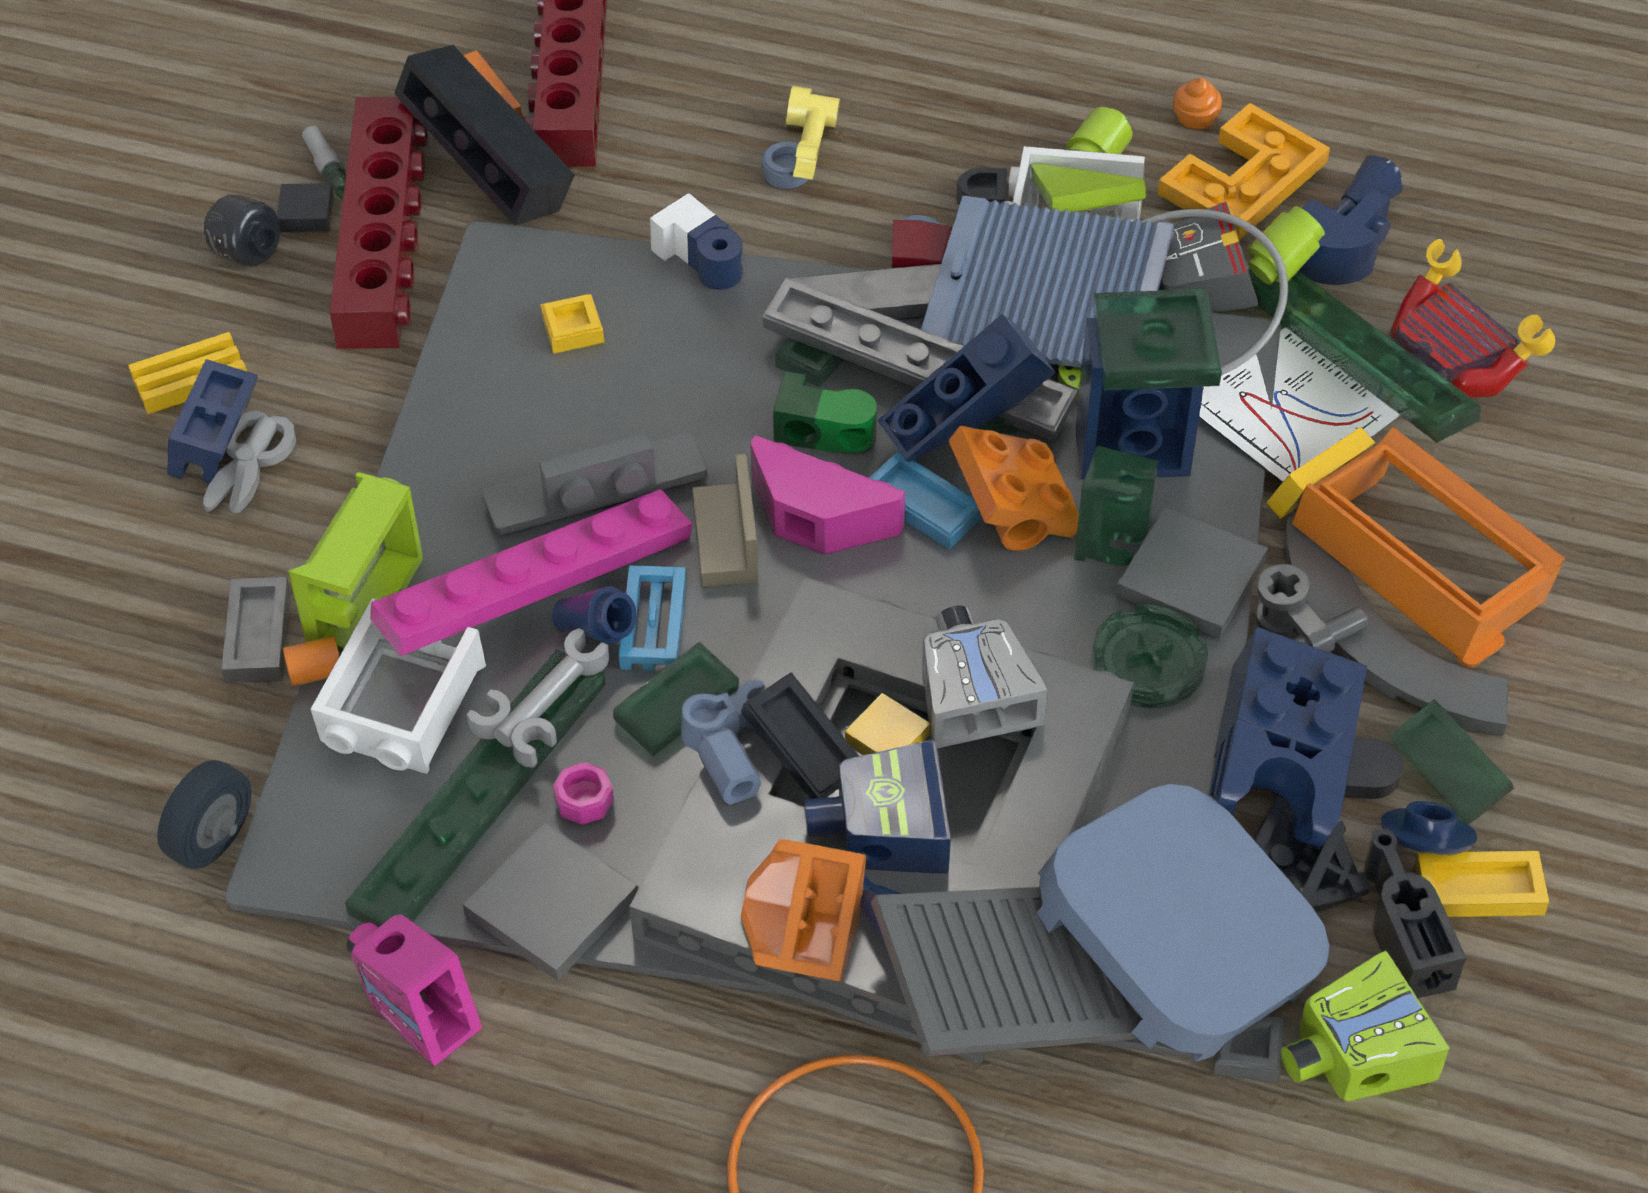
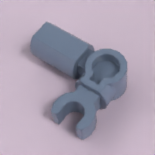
[681,680,765,805]

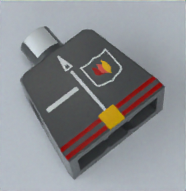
[1157,201,1258,313]

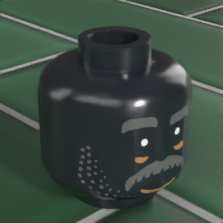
[204,194,281,266]

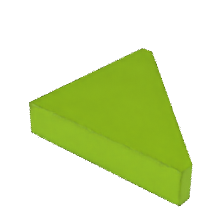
[1031,163,1146,213]

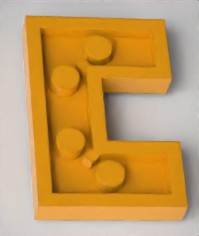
[1158,103,1330,240]

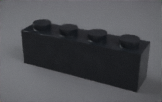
[394,45,575,225]

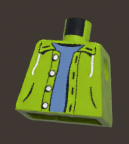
[1281,951,1450,1102]

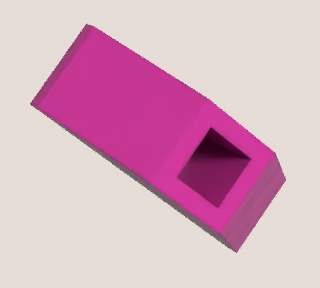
[750,435,905,555]

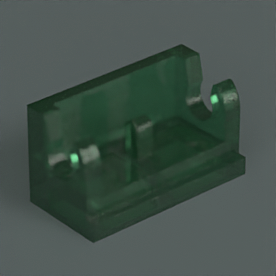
[1074,446,1158,566]

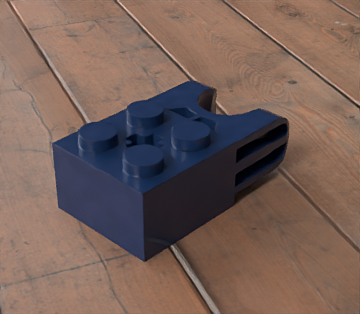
[1208,627,1367,848]

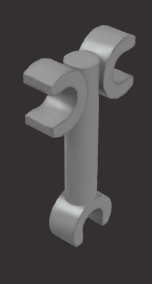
[467,628,609,768]

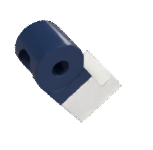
[650,193,743,290]

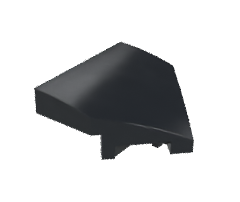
[1253,795,1372,912]

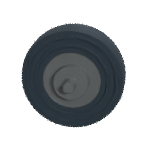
[157,760,252,869]

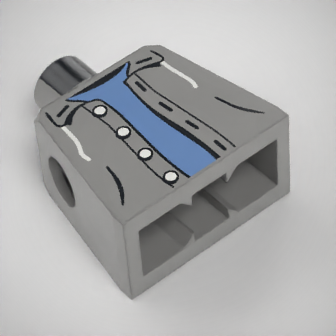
[922,606,1047,748]

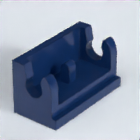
[167,359,258,483]

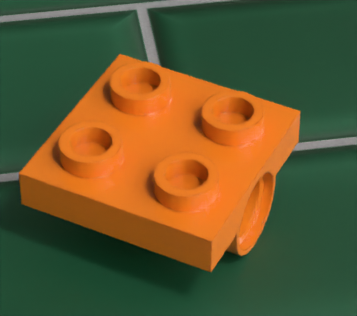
[948,426,1084,551]

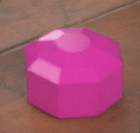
[552,762,614,825]

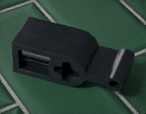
[1364,828,1466,998]

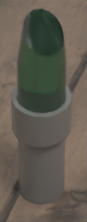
[302,126,346,200]

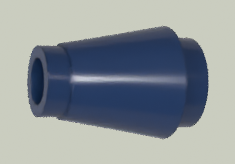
[552,586,637,644]

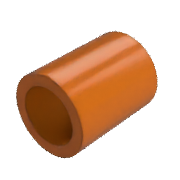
[283,635,339,687]

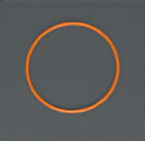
[727,1054,984,1193]

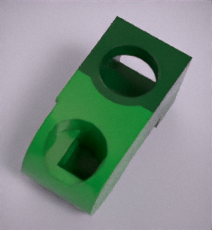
[773,371,877,453]

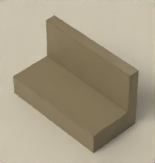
[692,454,759,588]

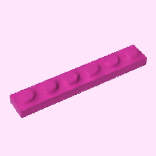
[370,489,692,656]

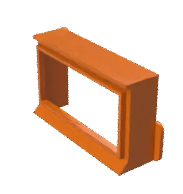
[1292,427,1565,668]

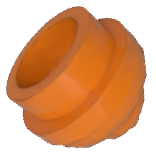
[1173,78,1222,129]

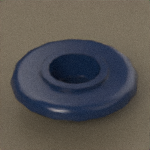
[1381,801,1478,855]

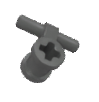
[1256,564,1368,652]

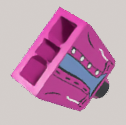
[347,915,483,1067]

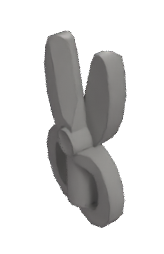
[203,410,296,513]

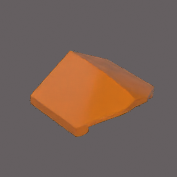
[740,839,866,982]

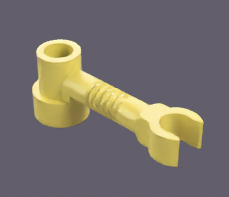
[786,85,840,180]

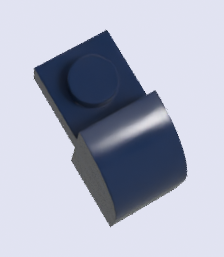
[1296,188,1391,285]

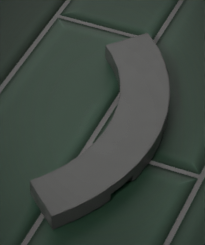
[1284,517,1508,736]

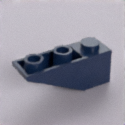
[877,314,1056,462]

